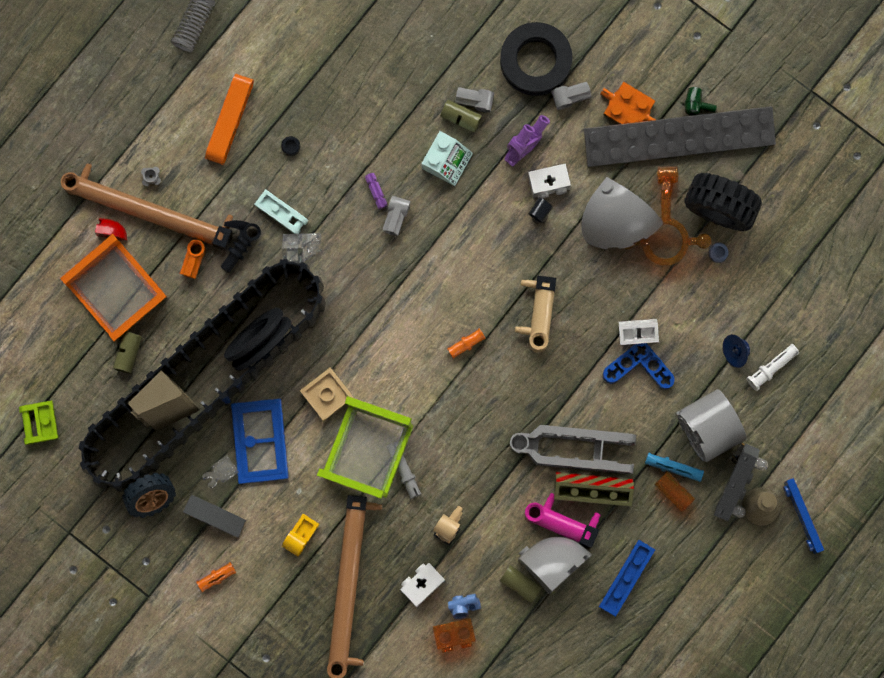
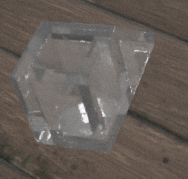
[282,233,322,263]

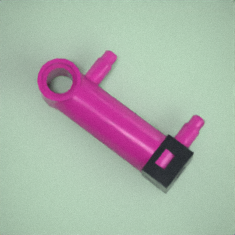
[524,493,600,549]

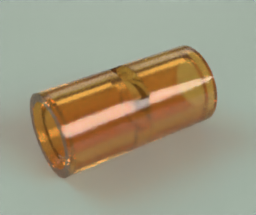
[654,471,695,512]

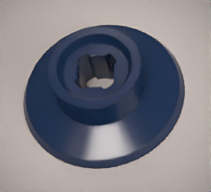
[723,334,750,368]

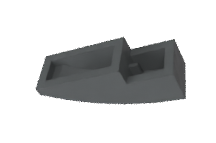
[183,495,246,538]

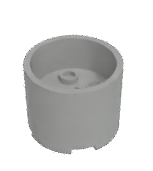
[676,389,747,462]

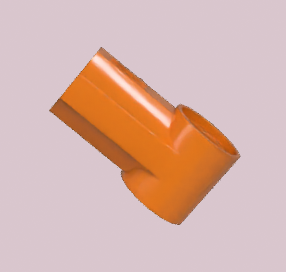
[180,240,206,279]

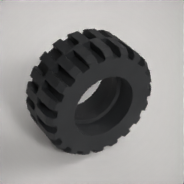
[684,173,762,231]

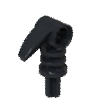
[221,220,261,273]

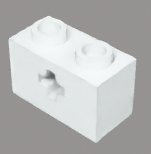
[528,164,571,198]
[400,563,445,607]

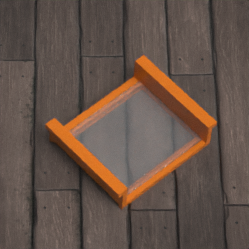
[60,234,167,342]

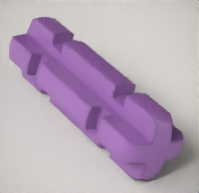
[365,173,387,209]

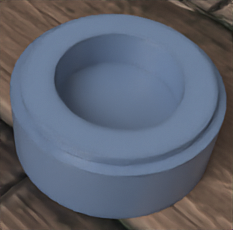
[709,243,728,263]

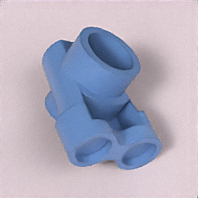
[448,594,481,619]

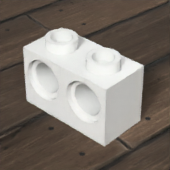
[619,319,659,345]

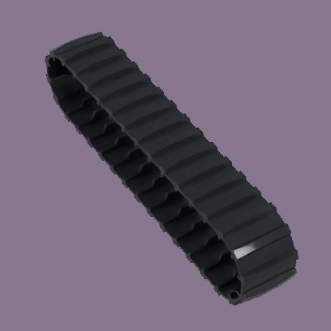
[78,259,326,492]

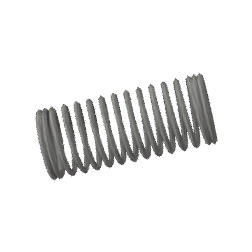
[171,0,216,52]

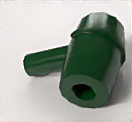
[684,87,717,116]

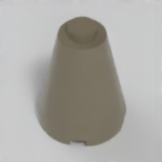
[742,487,781,526]

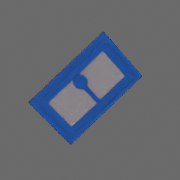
[231,399,289,484]

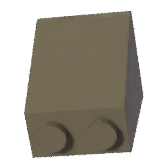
[128,371,200,430]

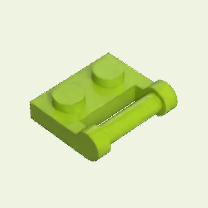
[19,400,59,445]

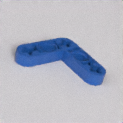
[603,343,675,390]

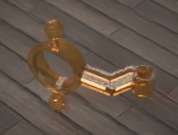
[624,166,712,265]

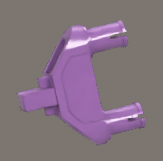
[504,115,550,166]

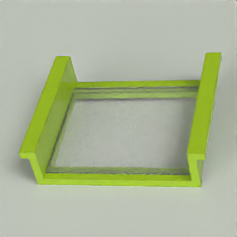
[317,396,413,499]

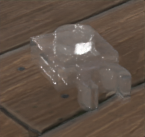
[202,455,239,488]

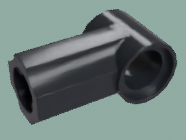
[528,197,553,225]

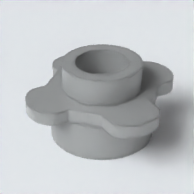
[141,167,161,186]

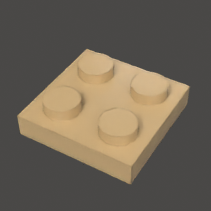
[300,367,354,422]

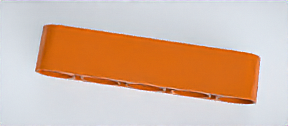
[205,74,254,165]

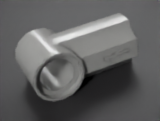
[551,82,592,110]
[455,87,494,113]
[383,196,411,236]

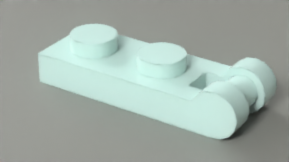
[254,189,308,236]

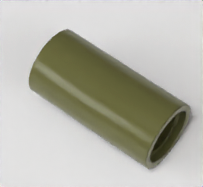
[440,100,482,133]
[113,332,142,374]
[500,565,543,603]

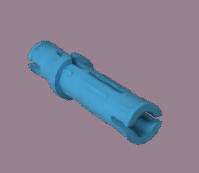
[645,453,704,482]

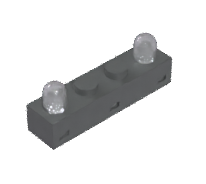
[714,443,768,521]

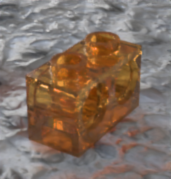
[432,618,476,653]

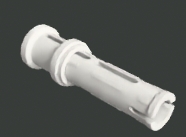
[746,344,799,391]

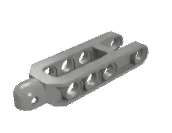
[510,425,637,474]

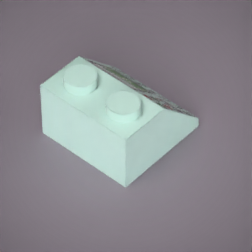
[421,131,473,186]

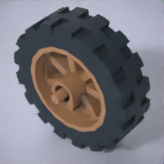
[122,473,176,518]

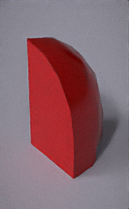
[95,218,127,241]

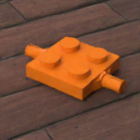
[600,81,656,124]

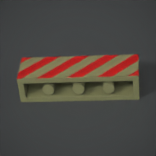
[554,472,634,506]

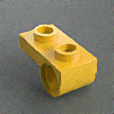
[282,514,320,557]

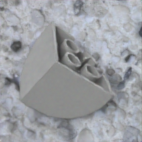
[581,177,663,249]
[518,537,592,594]

